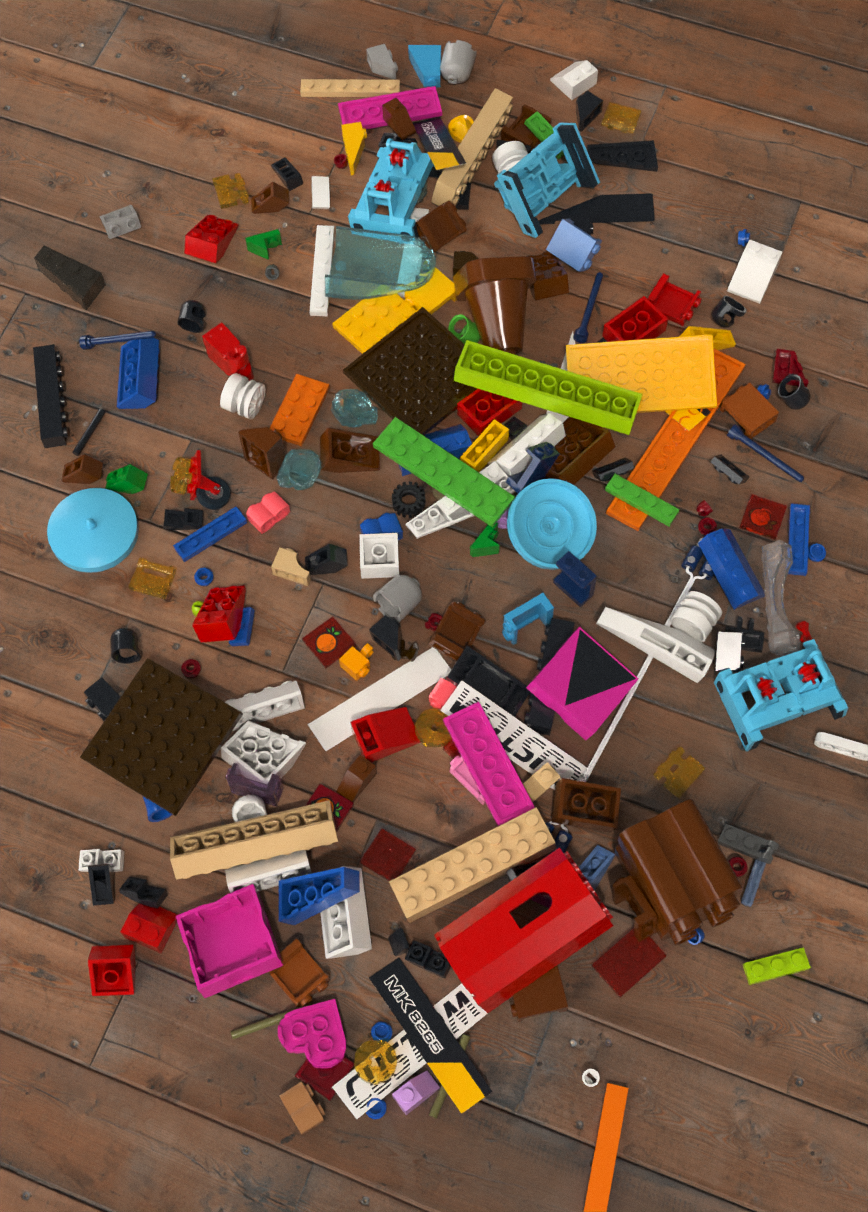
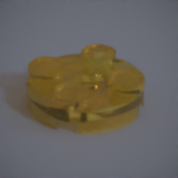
[170,457,192,495]
[415,708,452,747]
[354,1040,397,1085]

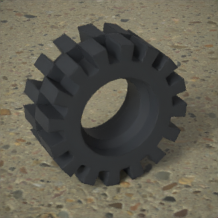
[392,482,426,518]

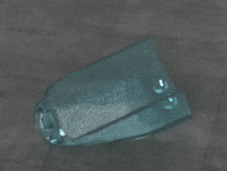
[325,226,436,300]

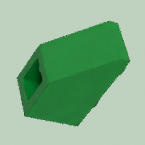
[105,464,148,494]

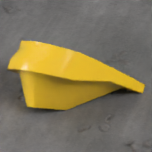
[448,115,474,143]

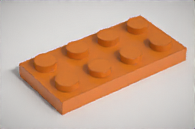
[269,374,330,447]

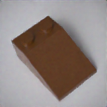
[320,428,380,473]

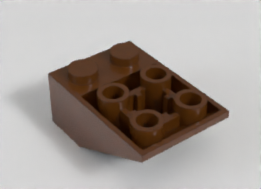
[528,251,569,301]

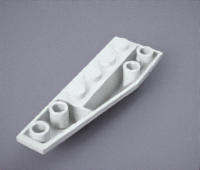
[406,462,515,539]
[596,607,715,683]

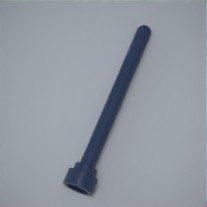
[573,272,603,343]
[79,331,156,350]
[727,424,804,482]

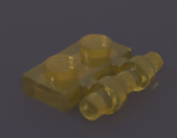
[601,102,641,134]
[212,173,249,209]
[653,747,705,798]

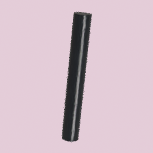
[72,409,106,456]

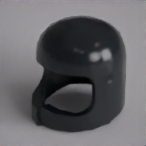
[712,296,747,328]
[177,300,206,333]
[778,373,811,410]
[110,628,141,664]

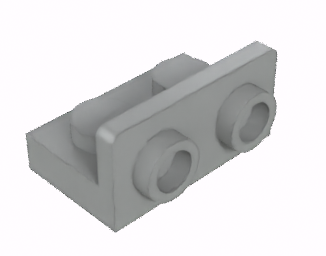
[99,205,141,239]

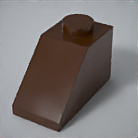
[382,98,416,140]
[251,182,289,214]
[61,454,103,484]
[336,755,377,802]

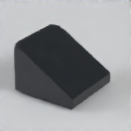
[388,928,409,956]

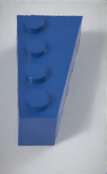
[279,867,360,925]

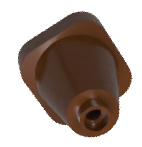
[453,256,537,355]

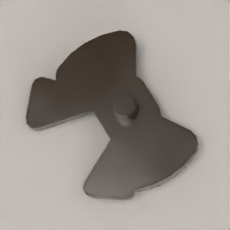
[392,640,419,662]

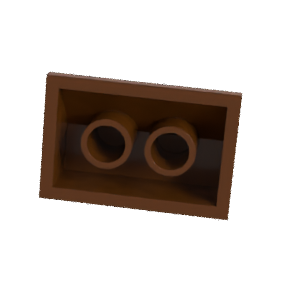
[238,427,287,480]

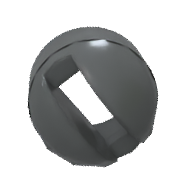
[265,264,279,280]

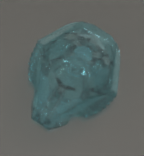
[331,389,378,428]
[276,449,321,490]

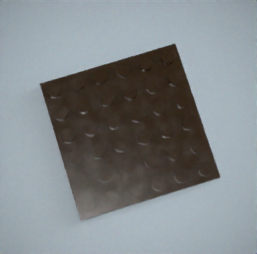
[343,307,478,436]
[80,658,243,816]

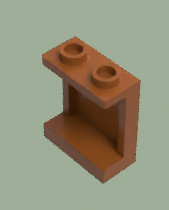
[720,383,779,439]
[268,938,330,1007]

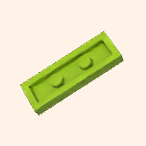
[743,947,811,985]

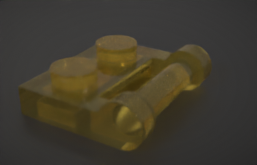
[129,557,177,599]

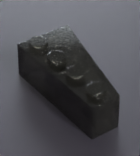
[34,245,106,310]

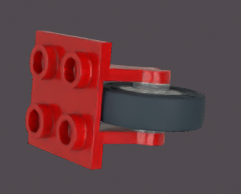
[187,450,230,510]

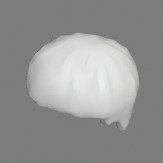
[232,794,267,822]

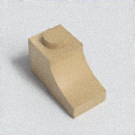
[271,548,311,586]
[523,762,561,803]

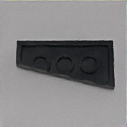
[586,140,658,172]

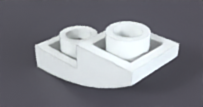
[311,176,330,209]
[79,849,124,872]

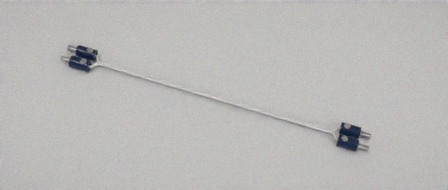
[544,538,714,854]

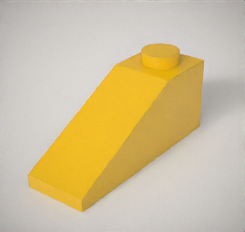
[341,122,367,175]
[679,326,736,350]

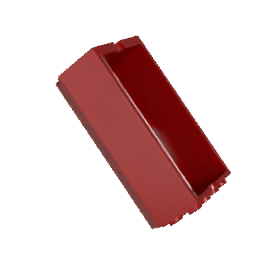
[434,848,614,1013]

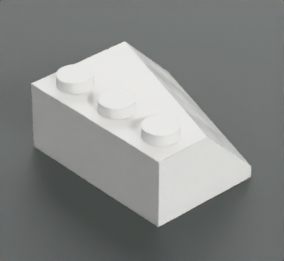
[221,721,306,794]

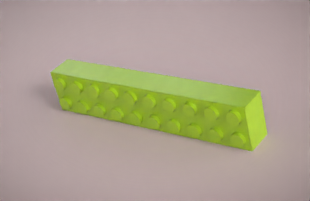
[454,340,642,435]

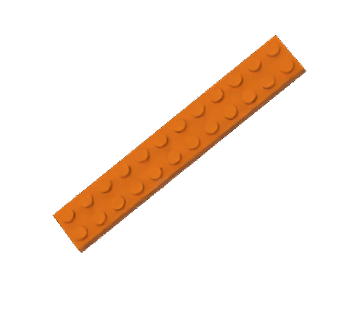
[606,348,746,531]

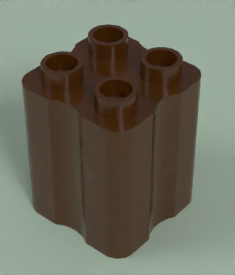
[614,799,743,945]

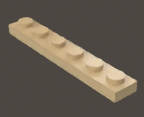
[300,79,400,97]

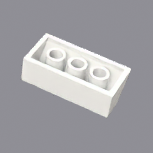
[488,413,566,477]
[225,681,305,731]
[225,850,312,893]
[320,866,372,959]

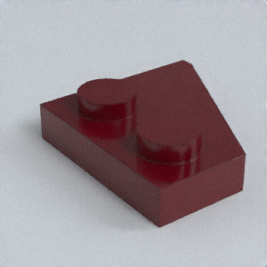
[772,349,809,387]

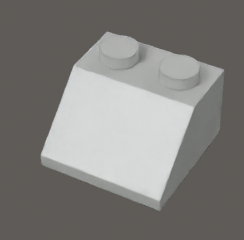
[550,60,598,100]
[359,533,399,579]

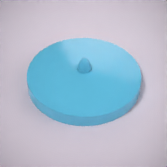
[507,479,597,570]
[47,488,139,573]

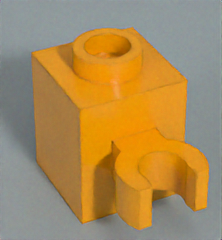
[339,643,374,681]

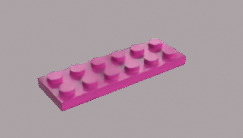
[338,86,442,129]
[443,702,535,826]

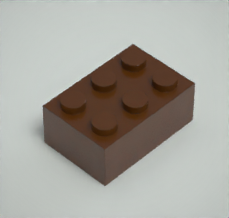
[552,778,621,833]

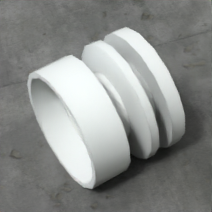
[492,141,528,174]
[220,373,266,420]
[670,591,722,642]

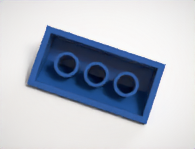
[117,338,160,409]
[398,424,472,476]
[698,528,766,610]

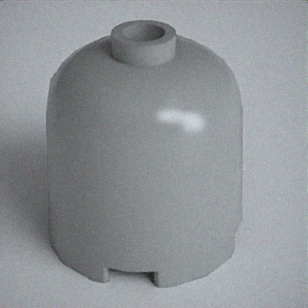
[440,40,477,84]
[373,575,422,623]

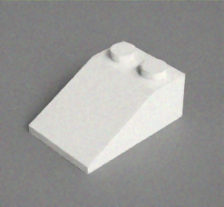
[727,240,782,304]

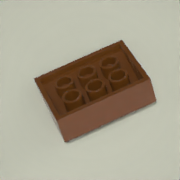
[544,417,616,485]

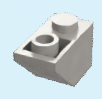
[366,44,398,80]

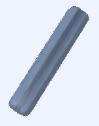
[741,848,766,907]

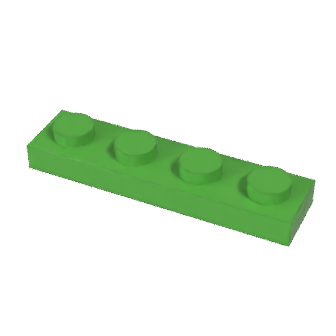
[605,474,680,527]

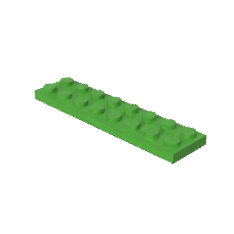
[373,417,515,528]

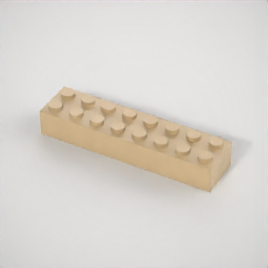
[431,88,513,206]
[170,800,338,880]
[389,807,556,923]

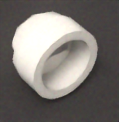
[582,1069,600,1087]

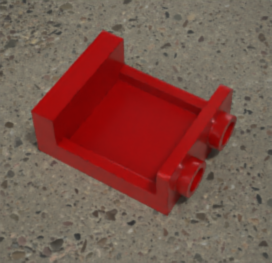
[647,273,702,326]

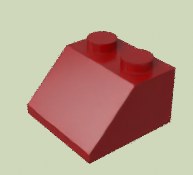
[120,903,178,954]
[88,945,136,996]

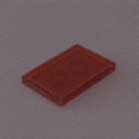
[591,928,667,998]

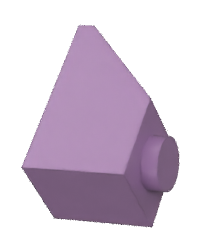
[392,1071,440,1115]

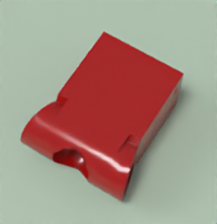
[202,322,254,381]

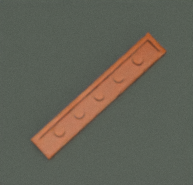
[583,1083,629,1212]

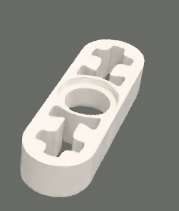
[814,732,868,761]

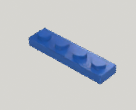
[787,504,810,576]
[173,506,247,562]

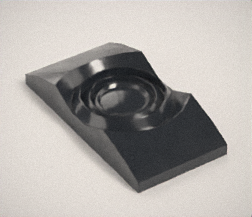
[446,646,530,717]

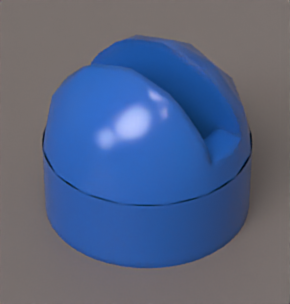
[688,927,705,945]

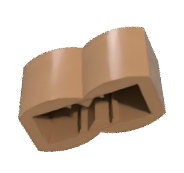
[279,1081,325,1135]

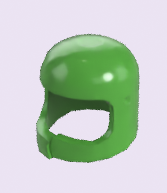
[448,314,481,344]

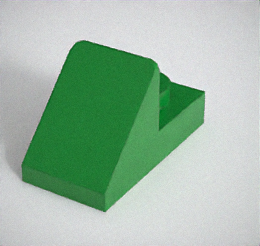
[245,229,282,259]
[470,523,500,557]

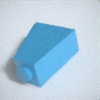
[408,45,441,87]

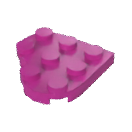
[278,999,346,1069]

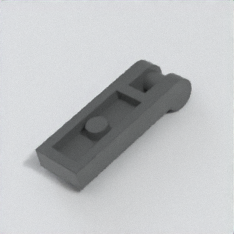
[718,824,779,864]

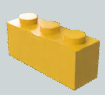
[460,419,509,472]

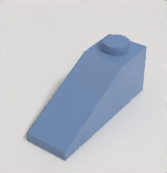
[579,845,615,890]

